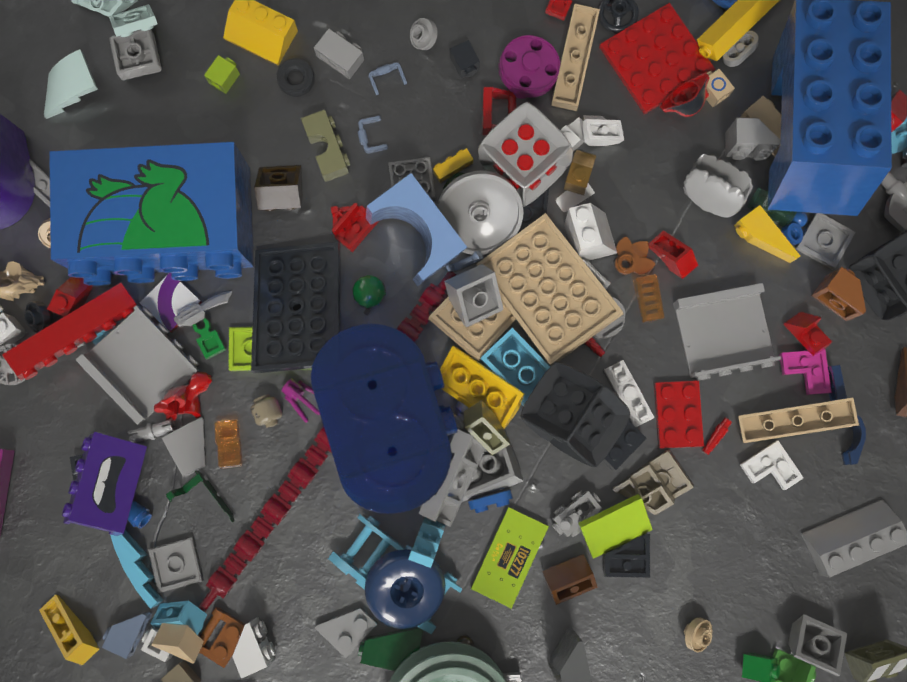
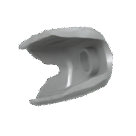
[683,154,753,217]

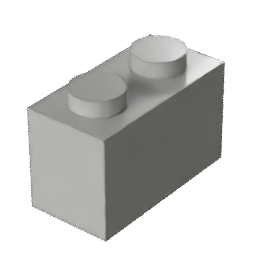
[314,29,364,80]

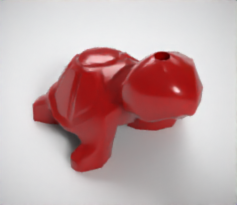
[154,372,212,421]

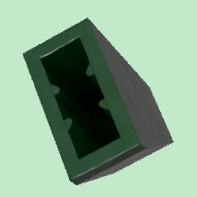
[358,626,424,671]

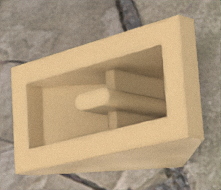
[151,623,204,664]

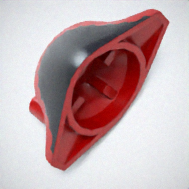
[660,72,710,117]

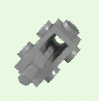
[552,490,602,537]

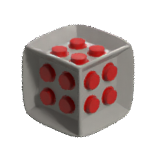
[478,102,573,207]

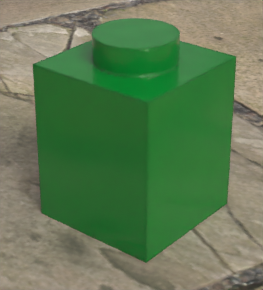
[742,653,780,682]

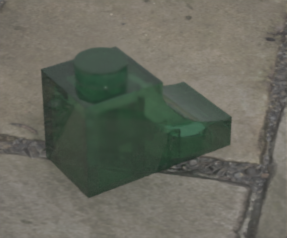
[747,187,797,227]

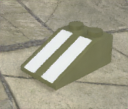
[844,639,907,682]

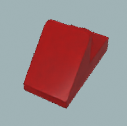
[783,312,832,356]

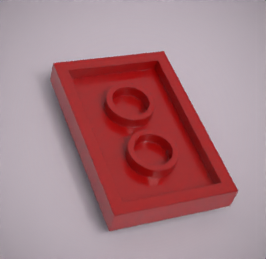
[654,381,704,449]

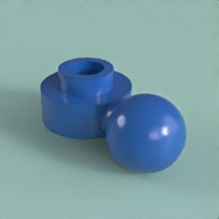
[781,212,808,246]

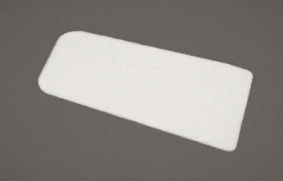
[556,183,595,212]

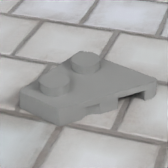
[315,608,377,658]

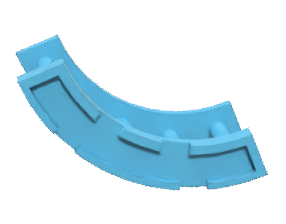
[328,514,462,634]

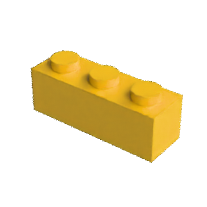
[433,148,474,183]

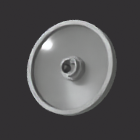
[437,171,523,255]

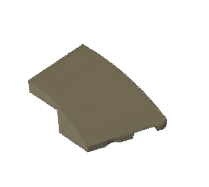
[613,449,694,515]

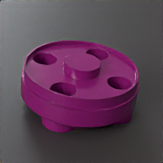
[498,35,560,99]

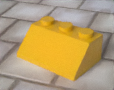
[223,0,298,66]

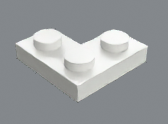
[740,441,803,490]

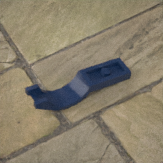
[828,365,866,465]

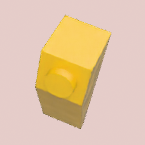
[734,205,800,263]
[39,594,100,665]

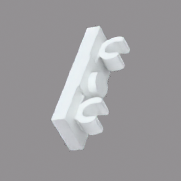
[603,360,654,427]

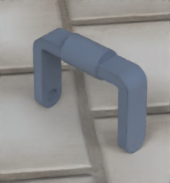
[369,62,407,95]
[358,116,388,154]
[446,251,484,272]

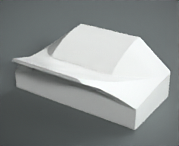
[582,115,624,146]

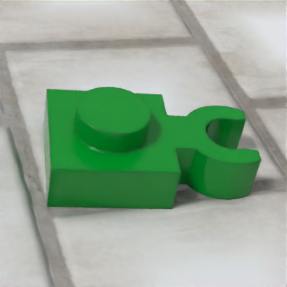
[193,318,227,360]

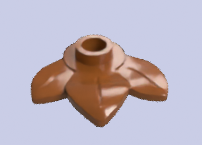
[615,237,655,275]

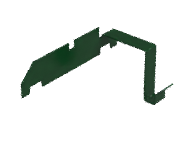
[166,470,235,522]

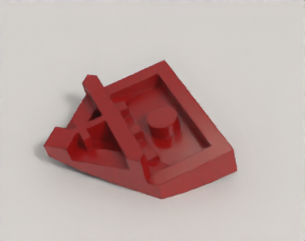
[331,203,379,253]

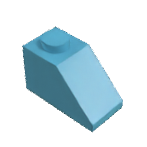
[150,600,207,635]

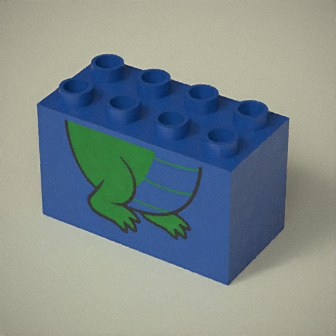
[49,142,254,286]

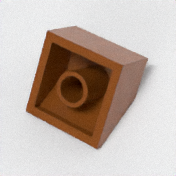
[811,267,866,321]

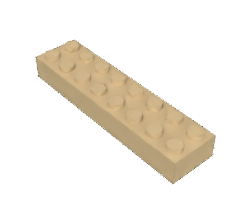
[551,4,600,111]
[738,398,859,443]

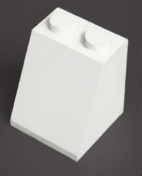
[564,203,617,261]

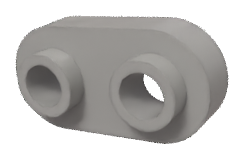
[722,31,759,67]

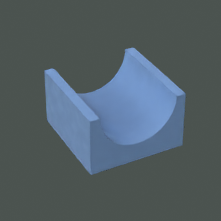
[366,173,467,287]

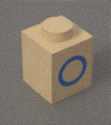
[706,69,735,107]

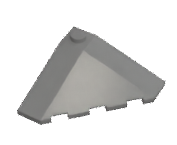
[430,428,524,502]

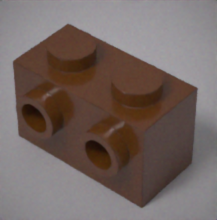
[542,554,598,605]

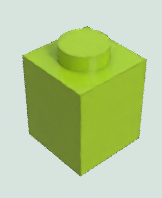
[204,55,240,94]

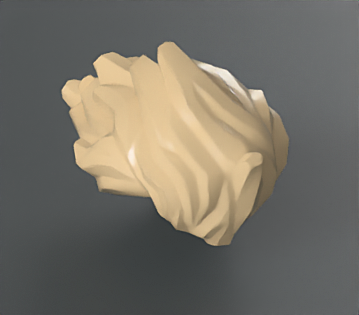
[0,261,45,301]

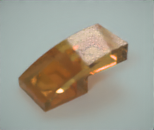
[215,420,242,469]

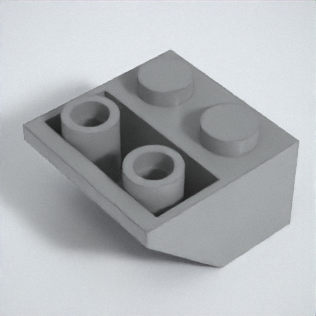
[725,118,781,160]

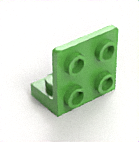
[772,648,816,682]

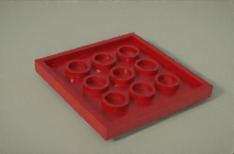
[599,3,716,115]

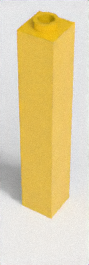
[697,0,780,61]

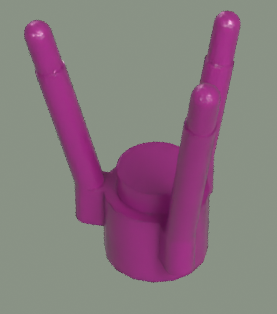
[281,378,333,423]

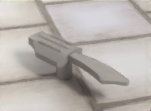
[174,291,232,327]

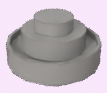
[410,18,437,50]

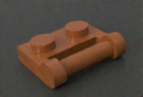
[199,607,245,668]

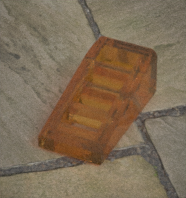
[633,274,664,323]

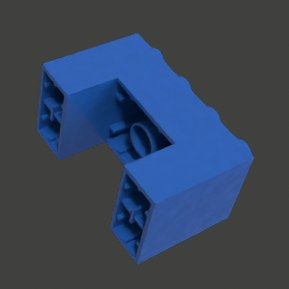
[768,0,892,216]

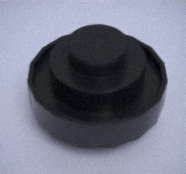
[24,300,53,333]

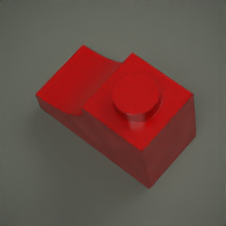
[648,231,698,279]

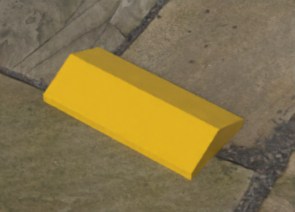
[433,346,525,430]

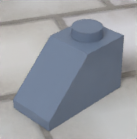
[102,611,153,659]

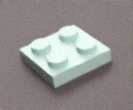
[109,4,158,37]

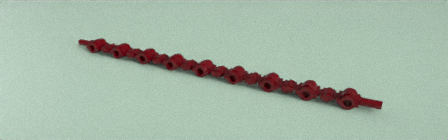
[198,271,456,612]

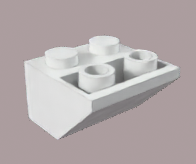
[232,617,276,678]

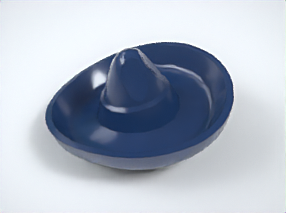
[365,549,446,629]

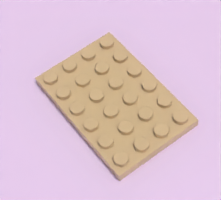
[476,213,624,366]

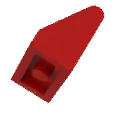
[482,87,517,135]

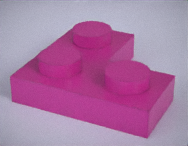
[779,349,831,395]

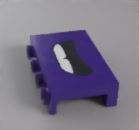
[62,432,147,536]

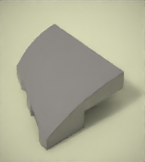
[162,417,207,477]

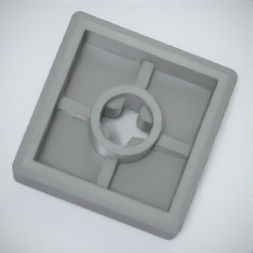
[109,29,162,80]

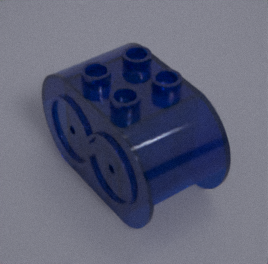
[311,324,458,514]

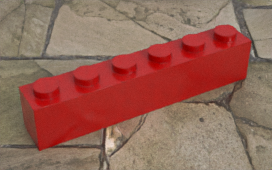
[2,283,137,381]

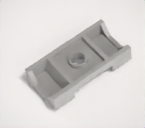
[419,429,485,527]

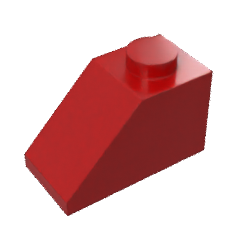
[47,277,93,317]

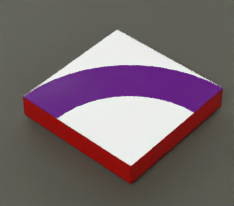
[140,273,202,333]

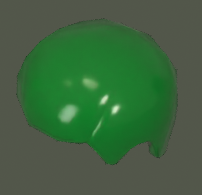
[352,275,386,308]

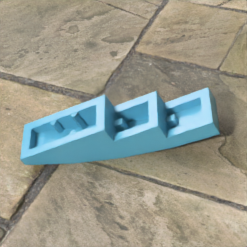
[408,517,446,568]
[111,530,164,609]

